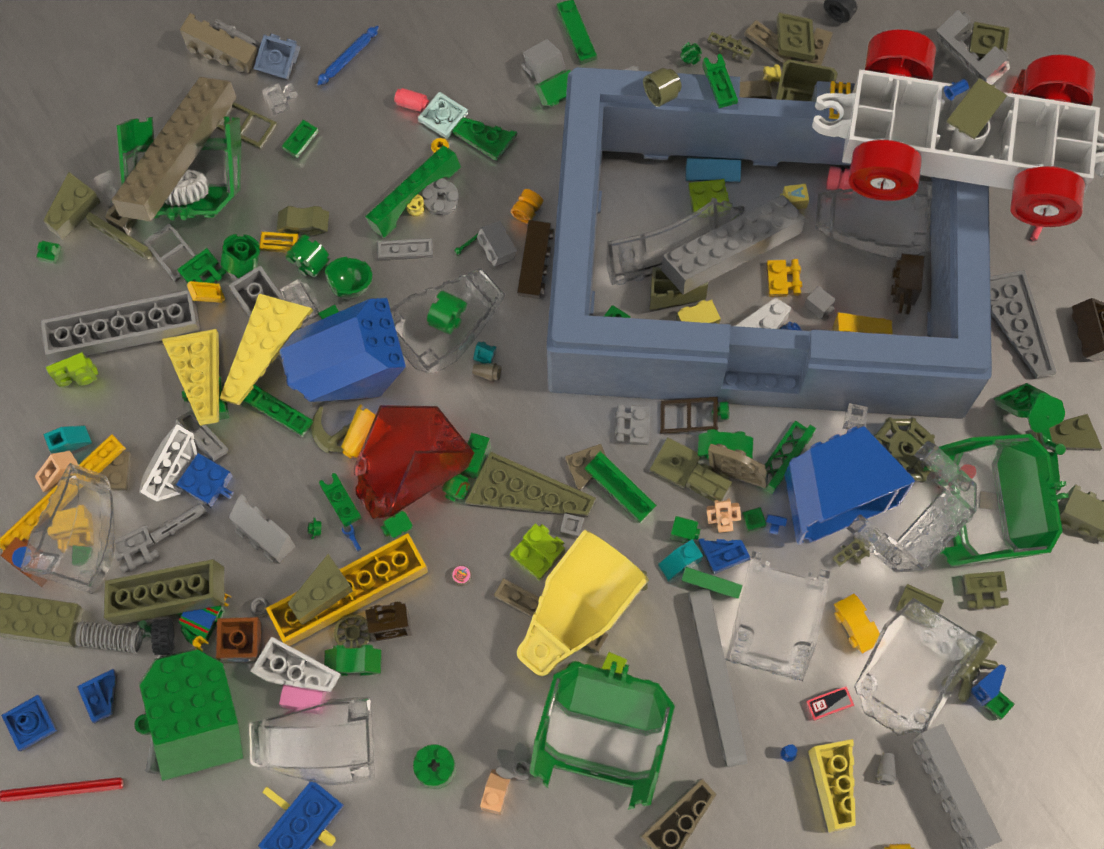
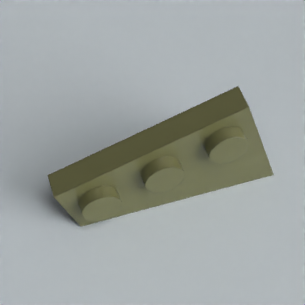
[1032,414,1102,451]

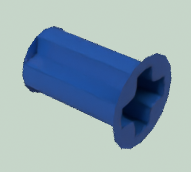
[944,79,969,100]
[781,744,797,762]

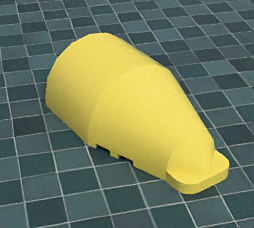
[517,530,649,676]

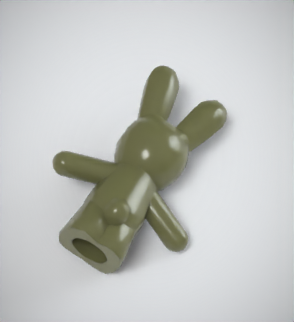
[942,631,998,702]

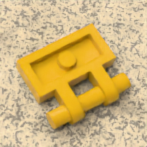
[766,259,802,297]

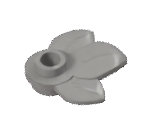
[496,742,531,780]

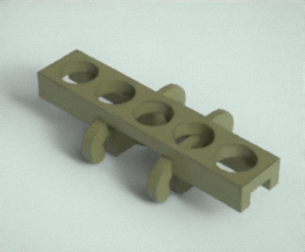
[707,32,753,60]
[832,527,878,567]

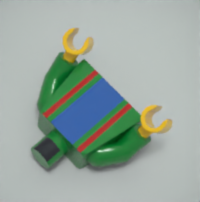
[178,593,231,652]

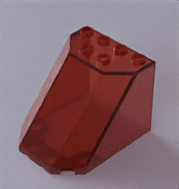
[354,405,474,519]

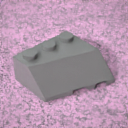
[229,494,295,563]

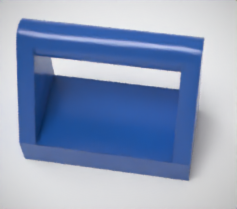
[971,664,1006,706]

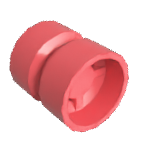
[826,166,853,193]

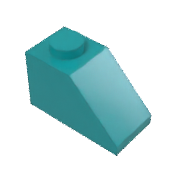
[658,539,703,581]

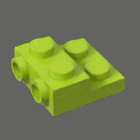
[688,179,730,219]
[46,352,99,387]
[510,523,565,581]

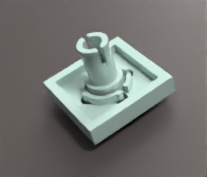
[418,92,468,139]

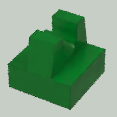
[36,241,61,264]

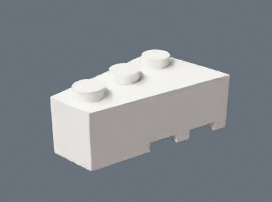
[736,298,792,329]

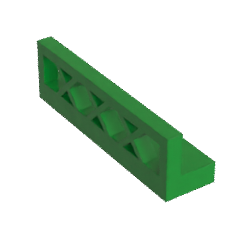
[762,421,817,495]
[584,451,657,523]

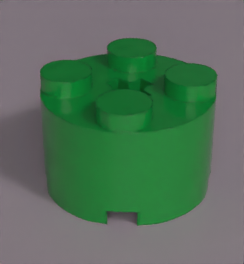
[220,234,260,278]
[285,235,330,277]
[426,290,468,335]
[413,744,456,789]

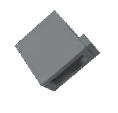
[521,39,566,83]

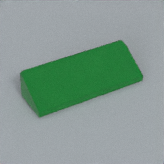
[682,567,743,599]

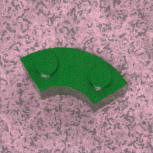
[698,429,753,460]
[324,645,381,676]

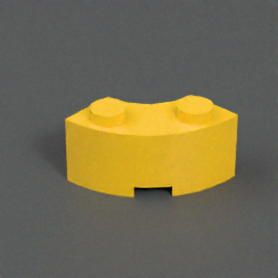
[834,594,883,653]

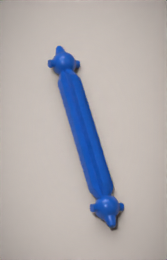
[317,26,379,86]

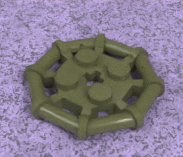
[873,417,935,483]

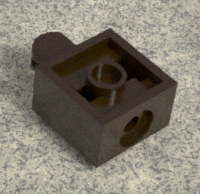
[890,253,925,315]
[365,601,412,642]

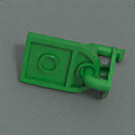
[994,383,1066,455]

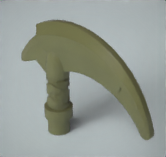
[311,406,351,453]

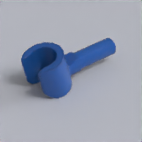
[342,524,361,552]

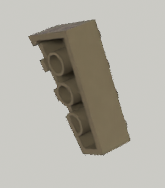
[180,13,258,73]
[639,779,717,849]

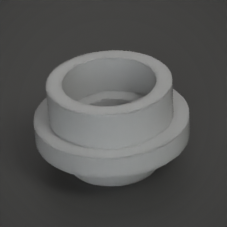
[250,597,270,617]

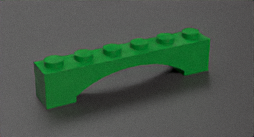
[365,145,461,238]

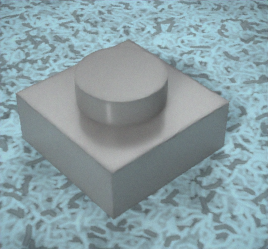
[560,513,584,538]

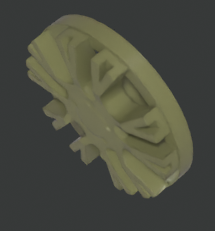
[334,614,371,648]

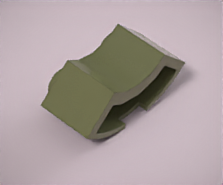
[276,206,329,236]

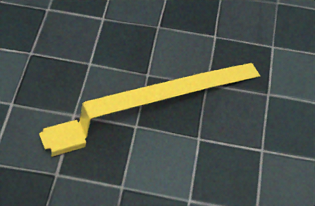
[262,787,336,847]

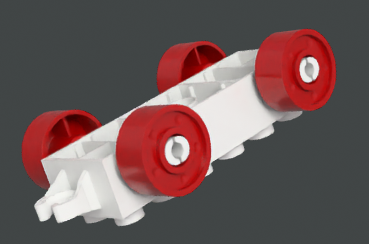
[812,29,1104,227]

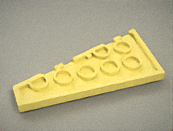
[220,294,313,405]
[162,329,219,426]

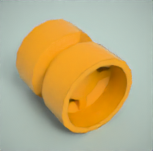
[511,189,544,224]

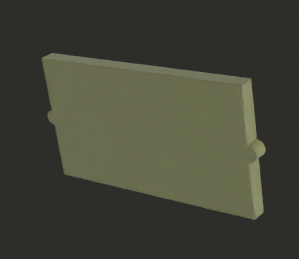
[947,78,1007,139]

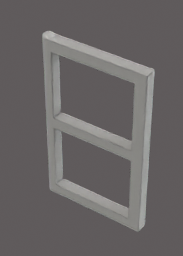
[143,223,196,282]

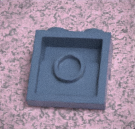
[254,34,300,80]

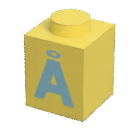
[780,184,809,209]

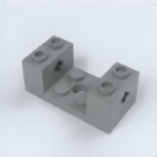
[936,10,1010,85]

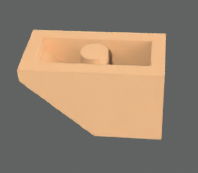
[35,451,78,492]
[480,769,511,815]

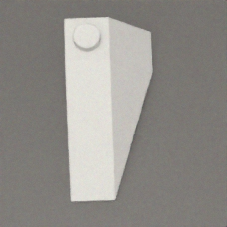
[250,637,341,692]

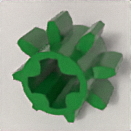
[680,42,702,65]

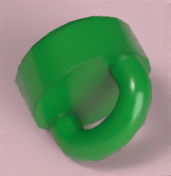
[711,401,730,421]

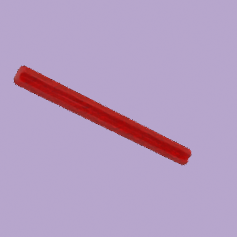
[0,777,124,802]

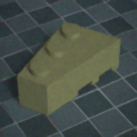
[650,267,708,310]

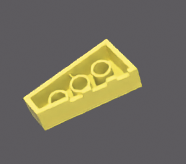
[808,739,856,833]

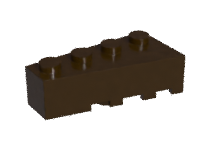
[517,220,554,299]

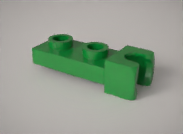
[702,54,738,108]
[319,473,362,527]

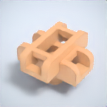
[706,498,741,533]

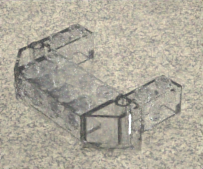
[847,440,977,573]

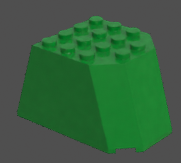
[139,648,243,781]

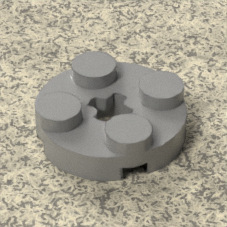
[422,178,459,215]

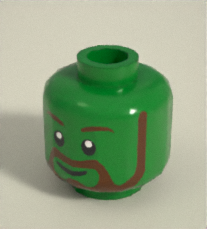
[442,472,470,502]

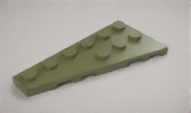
[465,452,596,517]

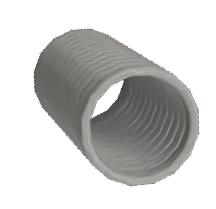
[75,620,142,653]

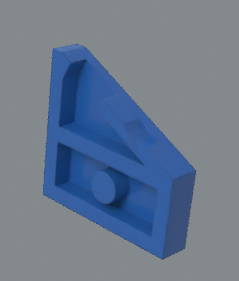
[698,538,750,575]
[77,669,116,723]

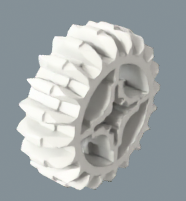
[165,170,209,206]

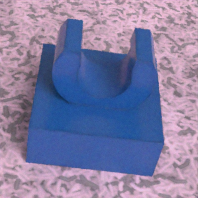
[766,514,787,535]

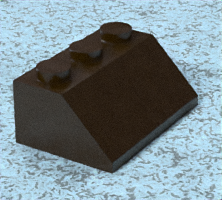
[1072,298,1104,361]

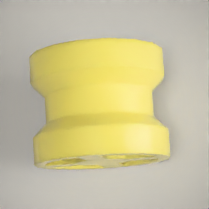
[763,64,781,83]
[406,194,425,217]

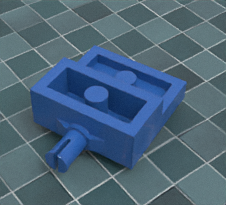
[176,453,234,508]

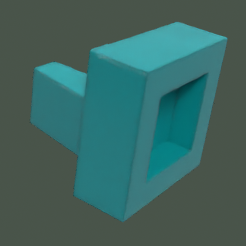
[473,341,497,363]

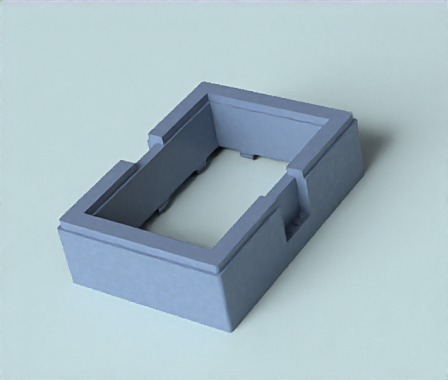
[546,67,992,419]

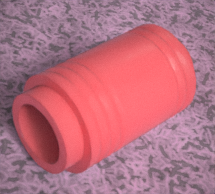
[394,88,429,112]

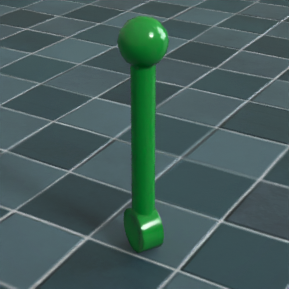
[454,232,479,255]

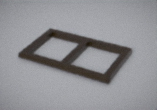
[660,397,719,434]

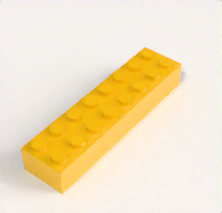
[266,533,428,646]

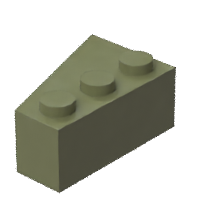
[43,172,101,240]
[288,554,353,625]

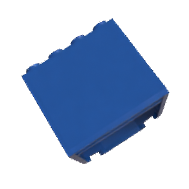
[785,426,915,544]

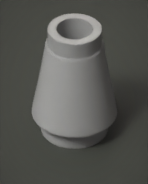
[876,753,897,785]

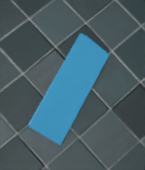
[686,158,741,182]

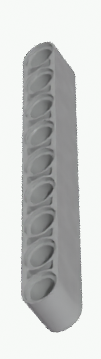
[688,589,747,768]

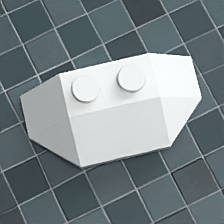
[139,424,197,502]

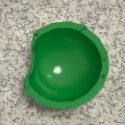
[325,256,373,299]

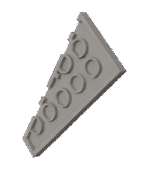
[990,270,1056,378]

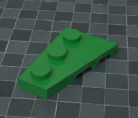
[452,117,517,161]

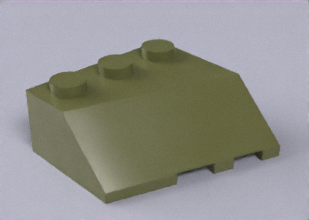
[1058,484,1104,542]

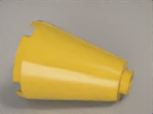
[341,404,391,459]

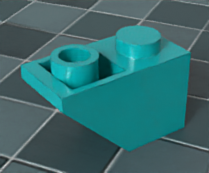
[43,426,92,454]

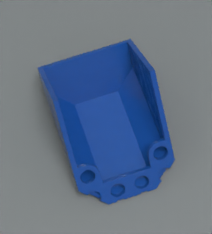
[279,298,406,402]

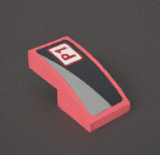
[807,687,855,720]

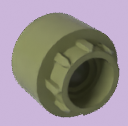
[643,68,682,107]

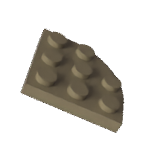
[708,444,768,488]

